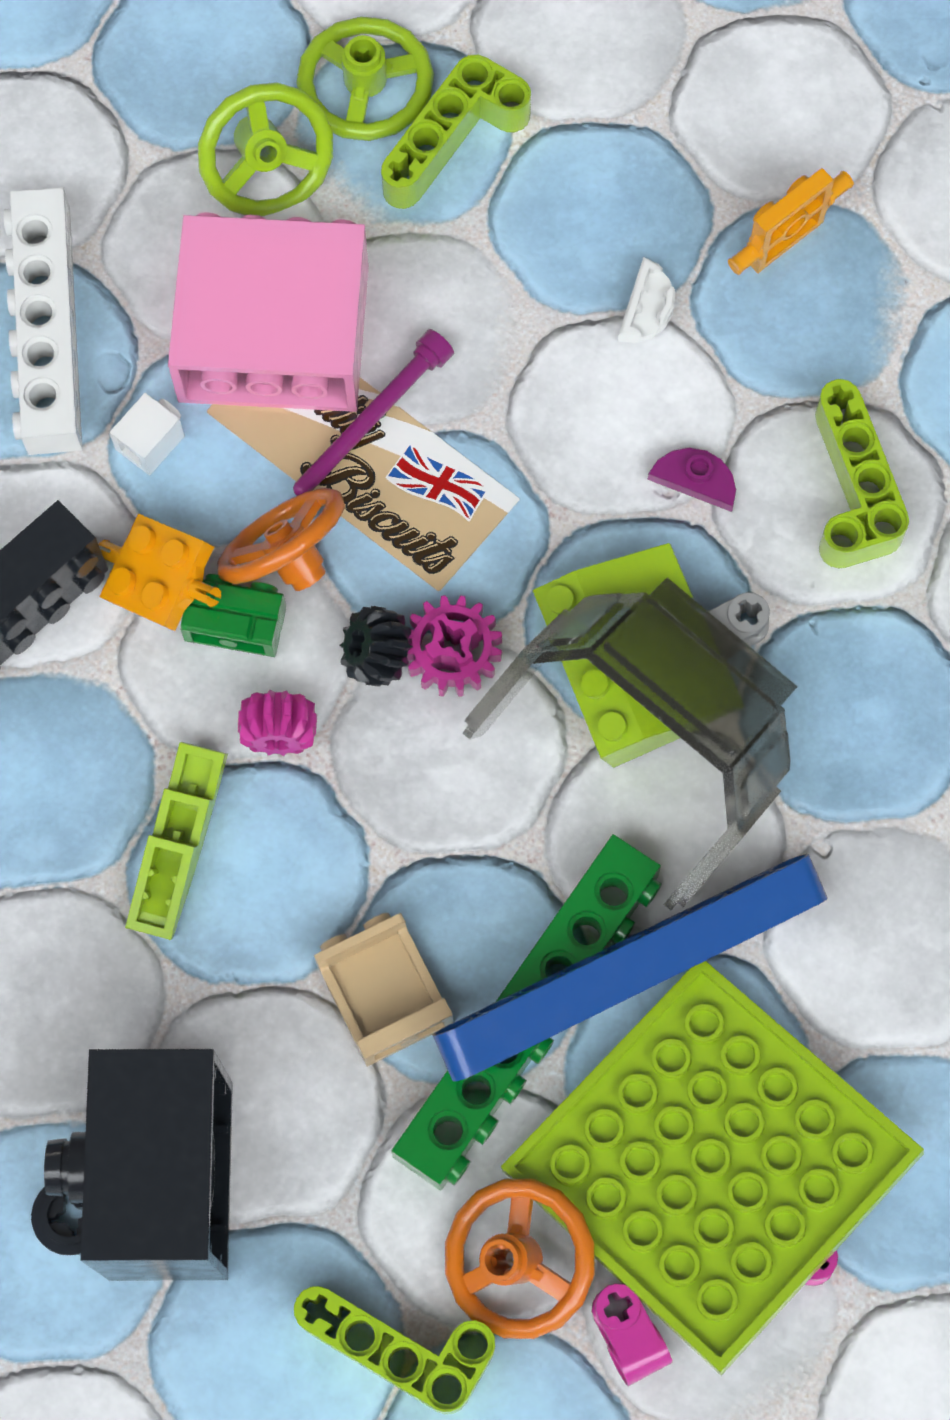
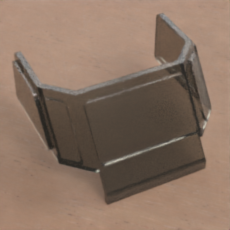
[462,577,798,911]

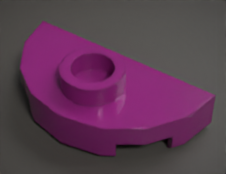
[647,448,736,512]

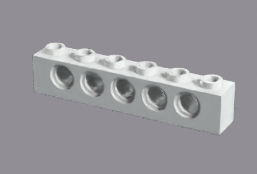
[4,187,82,455]

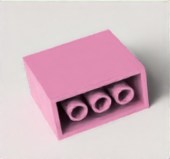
[168,212,369,412]

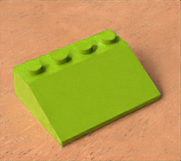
[532,543,742,768]

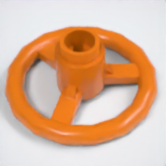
[217,488,345,591]
[445,1179,595,1339]

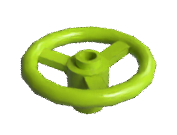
[296,16,434,141]
[198,82,333,217]

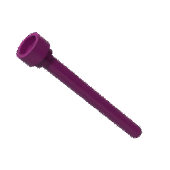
[293,329,454,496]

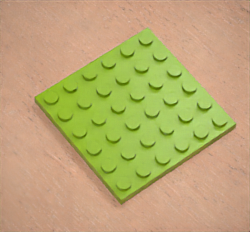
[501,961,924,1376]

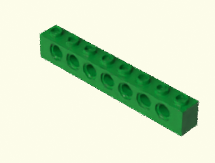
[391,834,662,1191]

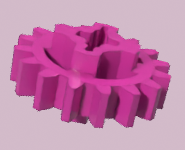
[407,595,502,697]

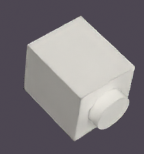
[109,393,185,476]

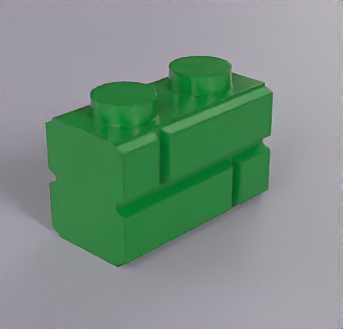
[180,574,286,658]

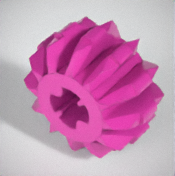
[238,690,317,756]

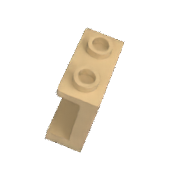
[314,913,453,1067]

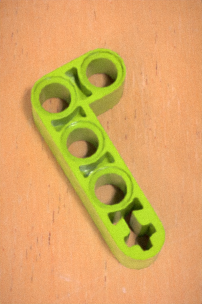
[381,54,531,209]
[815,379,909,569]
[294,1286,495,1414]

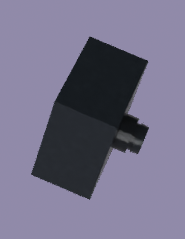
[44,1049,233,1281]

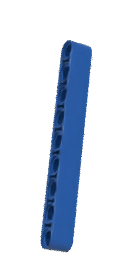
[432,854,828,1082]

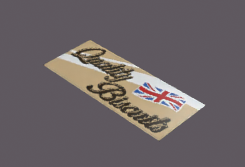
[207,378,520,591]

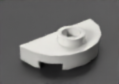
[618,257,675,343]

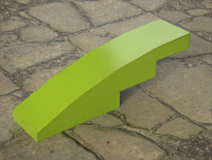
[125,742,228,940]

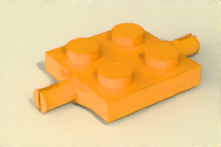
[728,168,854,275]
[98,513,221,631]

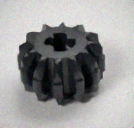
[339,606,413,687]

